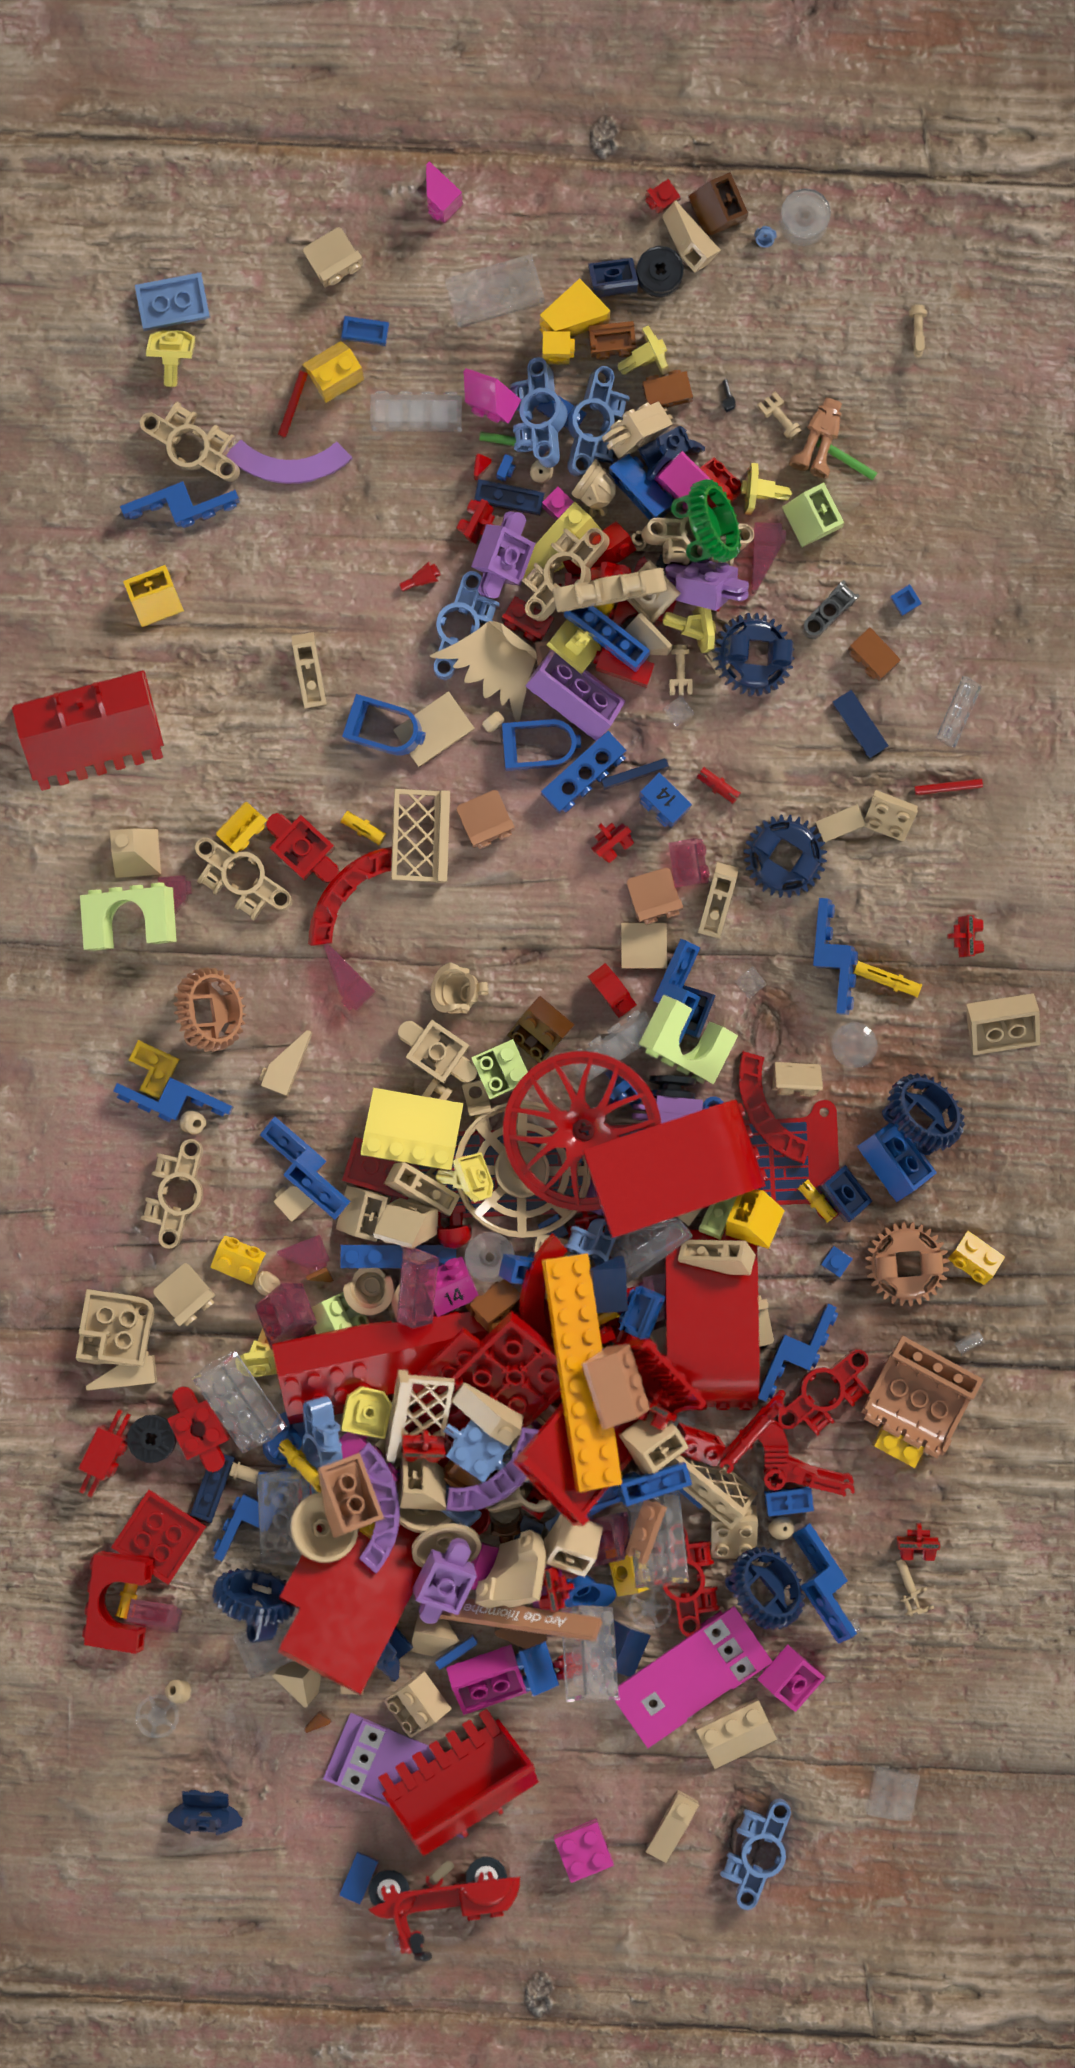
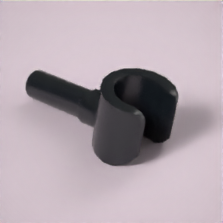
[721,379,736,413]

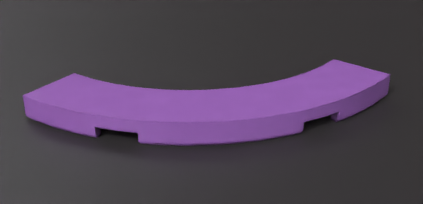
[226,440,353,484]
[446,1428,539,1511]
[359,1442,400,1573]

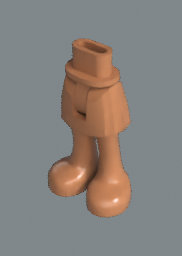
[789,397,842,479]

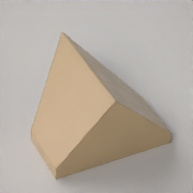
[410,1612,459,1656]
[272,1660,321,1708]

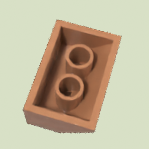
[582,1344,649,1429]

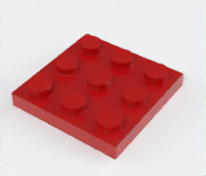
[111,1489,207,1585]

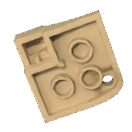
[76,1289,155,1367]
[475,1530,546,1609]

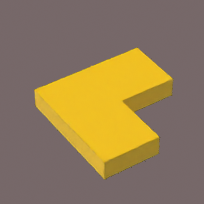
[129,1040,180,1100]

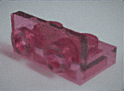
[669,838,710,888]

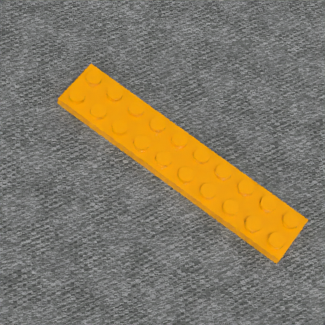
[542,1253,622,1492]

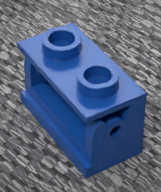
[619,1286,666,1339]
[764,1487,814,1516]

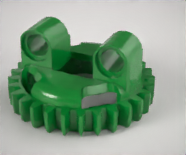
[671,479,742,563]

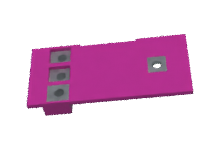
[609,1606,773,1748]

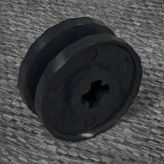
[636,246,684,298]
[649,1075,697,1099]
[127,1415,177,1463]

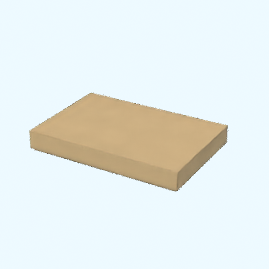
[393,691,475,767]

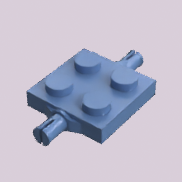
[443,1419,509,1483]

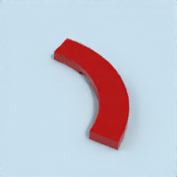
[308,846,392,946]
[739,1051,811,1164]
[520,1233,568,1347]

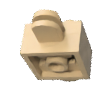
[602,401,673,459]
[398,1020,477,1084]

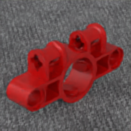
[777,1349,870,1437]
[661,1523,721,1637]

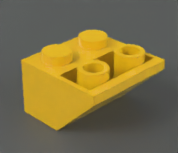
[123,565,184,627]
[726,1189,785,1249]

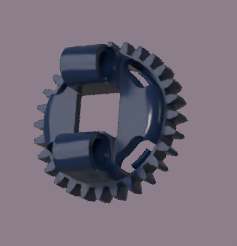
[712,613,795,696]
[743,814,827,898]
[882,1073,965,1155]
[725,1547,806,1630]
[212,1568,296,1643]

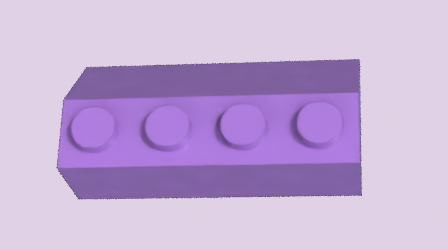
[525,649,625,741]

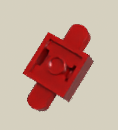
[266,813,339,883]
[167,1386,230,1472]
[78,1409,132,1498]

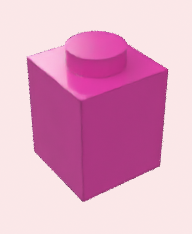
[542,487,574,521]

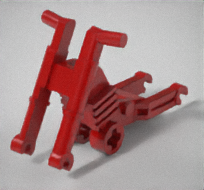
[719,1390,855,1497]

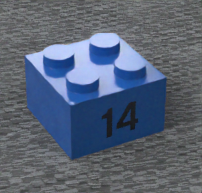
[639,772,692,828]

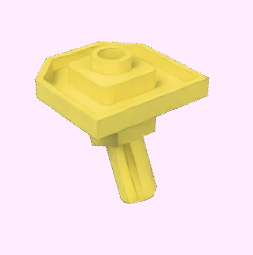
[618,325,668,376]
[146,330,195,387]
[741,463,792,515]
[663,606,716,653]
[547,620,601,674]
[436,1152,493,1202]
[234,1324,277,1378]
[340,1387,392,1439]

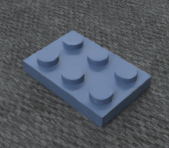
[135,272,210,331]

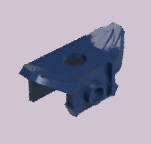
[638,426,705,481]
[376,1627,414,1682]
[167,1790,243,1836]

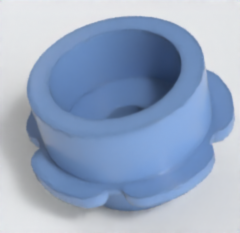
[754,226,777,247]

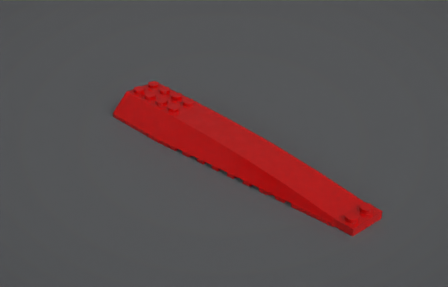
[272,1287,636,1425]

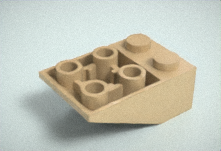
[772,1062,823,1097]

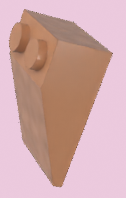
[318,1453,384,1537]

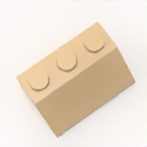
[966,993,1040,1055]
[695,1697,777,1769]

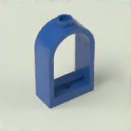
[342,694,426,756]
[502,719,581,771]

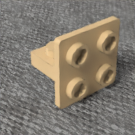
[864,790,918,841]

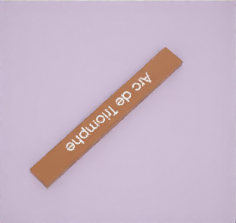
[439,1598,603,1641]

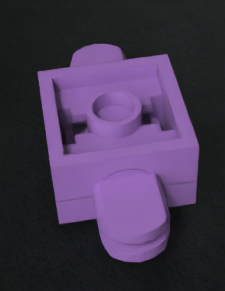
[471,511,536,598]
[665,559,749,611]
[632,1096,703,1123]
[413,1538,477,1624]

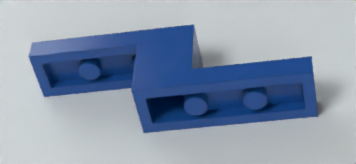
[120,482,240,528]
[813,898,858,1015]
[653,939,701,1045]
[113,1078,234,1122]
[260,1117,351,1220]
[341,1245,456,1268]
[758,1303,838,1401]
[589,1462,692,1512]
[212,1464,296,1562]
[792,1523,857,1644]

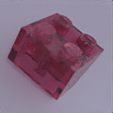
[255,1283,317,1346]

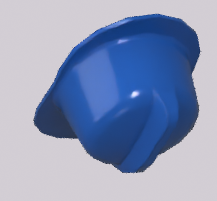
[262,1412,306,1465]
[565,1575,616,1609]

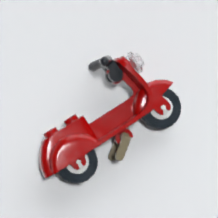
[368,1857,521,1962]

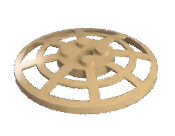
[454,1101,591,1238]

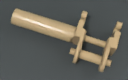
[896,1559,934,1617]

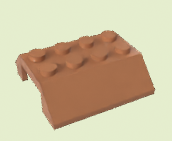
[862,1336,984,1458]

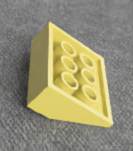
[361,1088,463,1171]

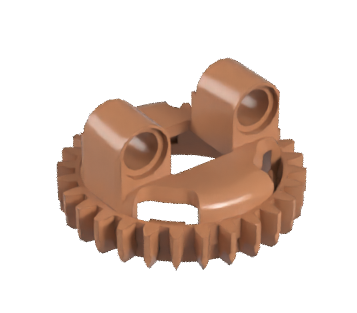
[173,967,246,1052]
[865,1222,949,1306]

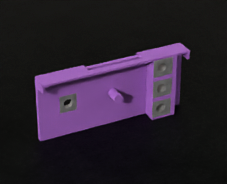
[323,1713,467,1838]

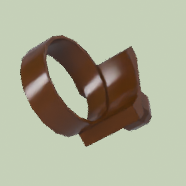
[489,1502,521,1544]

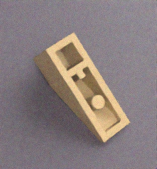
[292,632,327,708]
[698,862,739,939]
[259,1030,312,1096]
[384,1162,460,1216]
[678,1240,755,1275]
[86,1351,157,1390]
[451,1383,523,1446]
[646,1790,699,1863]

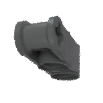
[802,580,860,639]

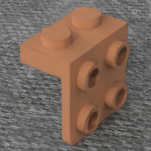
[457,790,515,849]
[627,868,683,925]

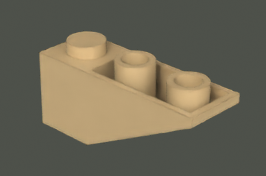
[662,201,721,272]

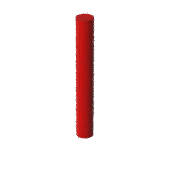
[278,371,308,438]
[914,779,983,795]

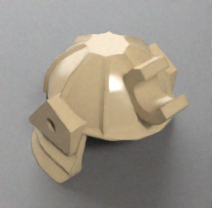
[572,458,616,517]
[431,963,489,1013]
[343,1268,394,1315]

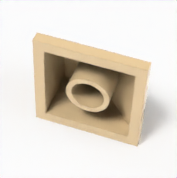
[625,612,672,655]
[110,829,161,878]

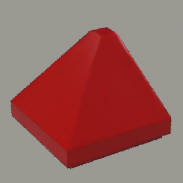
[473,454,492,481]

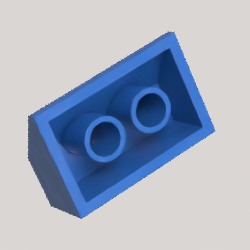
[609,454,675,521]
[857,1123,937,1202]

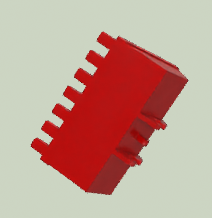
[12,670,164,791]
[378,1709,539,1857]

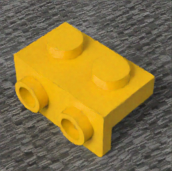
[216,802,267,853]
[948,1231,1005,1285]
[210,1236,266,1285]

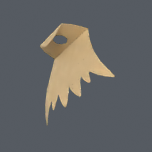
[430,621,537,722]

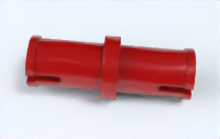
[696,766,741,805]

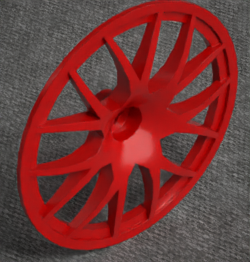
[503,1051,662,1211]

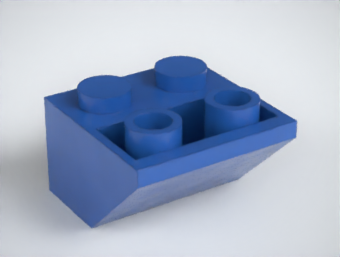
[516,1642,559,1696]

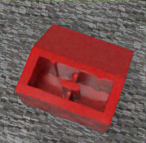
[700,457,742,509]

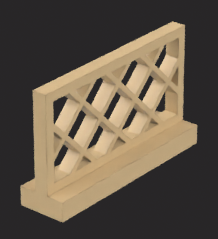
[391,789,450,883]
[384,1370,455,1462]
[662,1455,758,1530]

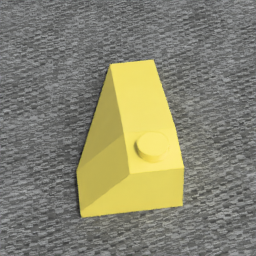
[524,502,602,578]

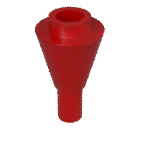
[399,561,441,592]

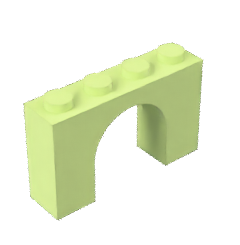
[80,883,177,951]
[639,995,738,1084]

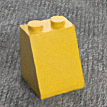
[539,278,611,337]
[302,341,364,403]

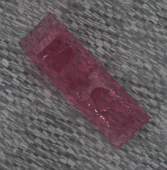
[752,522,786,594]
[324,943,376,1011]

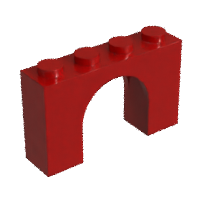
[593,600,677,688]
[82,1551,154,1654]

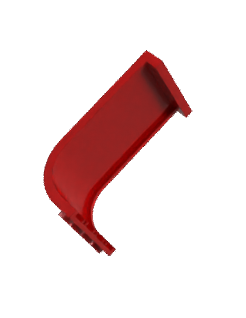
[582,1099,767,1238]
[665,1230,760,1411]
[512,1339,707,1527]

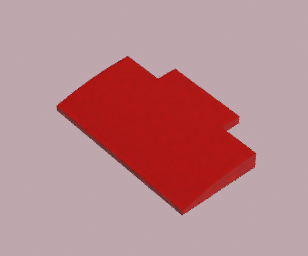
[401,1311,562,1488]
[278,1523,422,1695]

